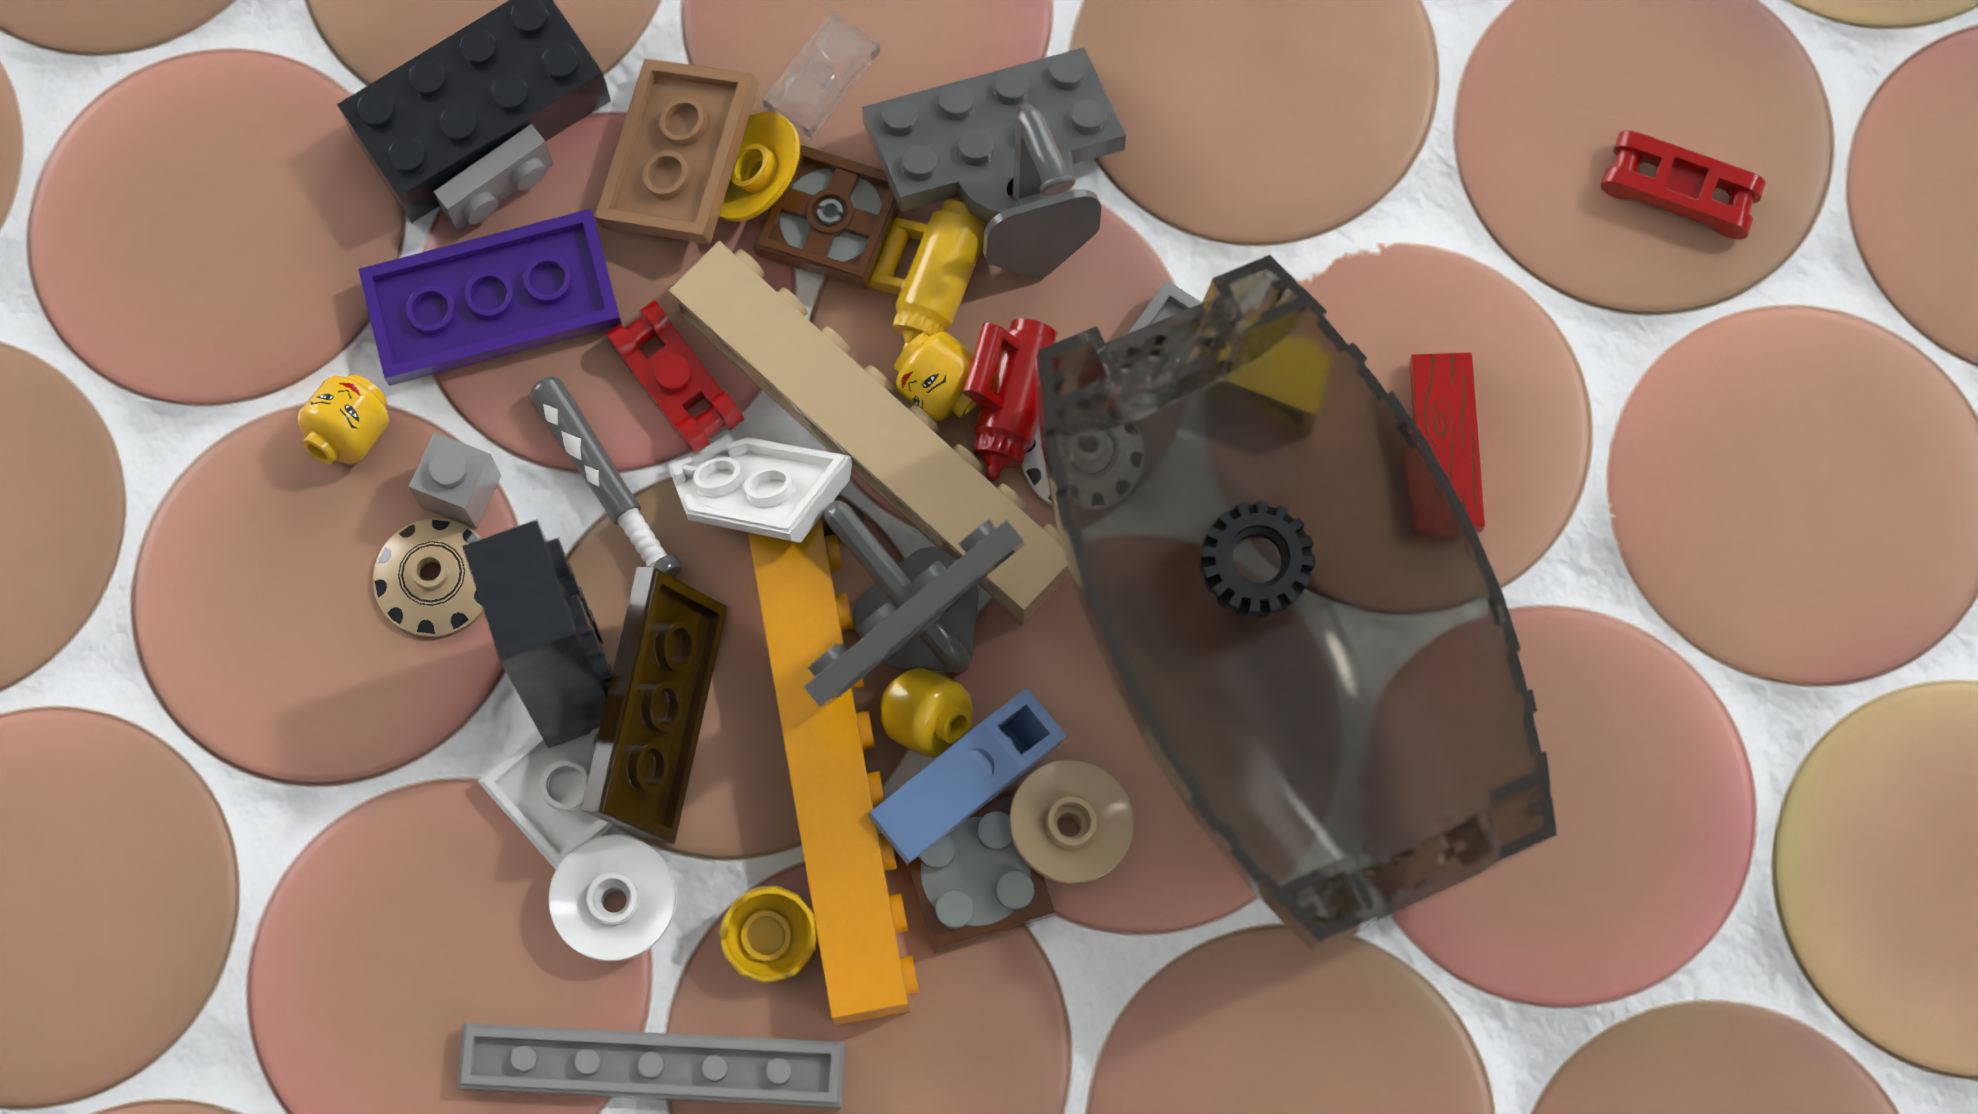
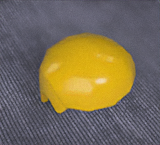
[720,886,818,983]

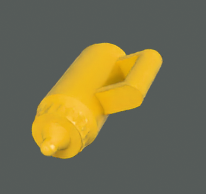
[869,200,986,351]

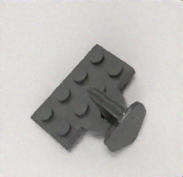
[862,47,1126,279]
[804,501,1025,707]

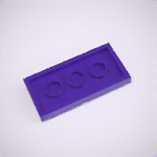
[358,209,622,386]

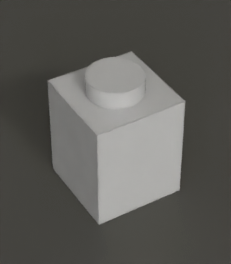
[409,432,502,529]

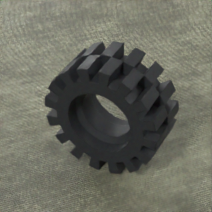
[1199,500,1315,618]

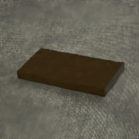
[581,567,727,844]

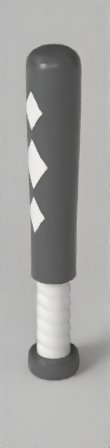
[529,377,682,578]

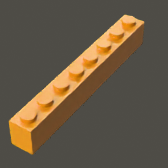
[748,517,919,1026]

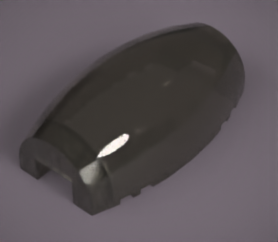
[1034,255,1557,950]

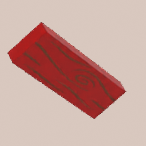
[1409,352,1485,534]

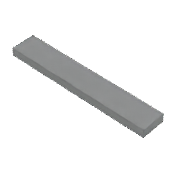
[457,1023,846,1109]

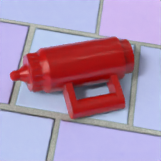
[963,318,1060,482]

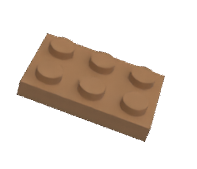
[594,58,759,245]

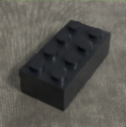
[337,0,611,223]
[462,520,613,748]

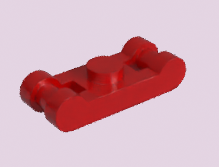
[1600,130,1766,240]
[605,300,744,455]

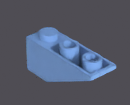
[868,687,1067,865]

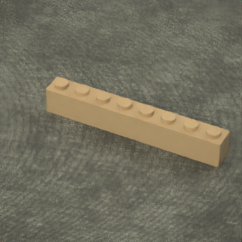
[668,241,1075,625]

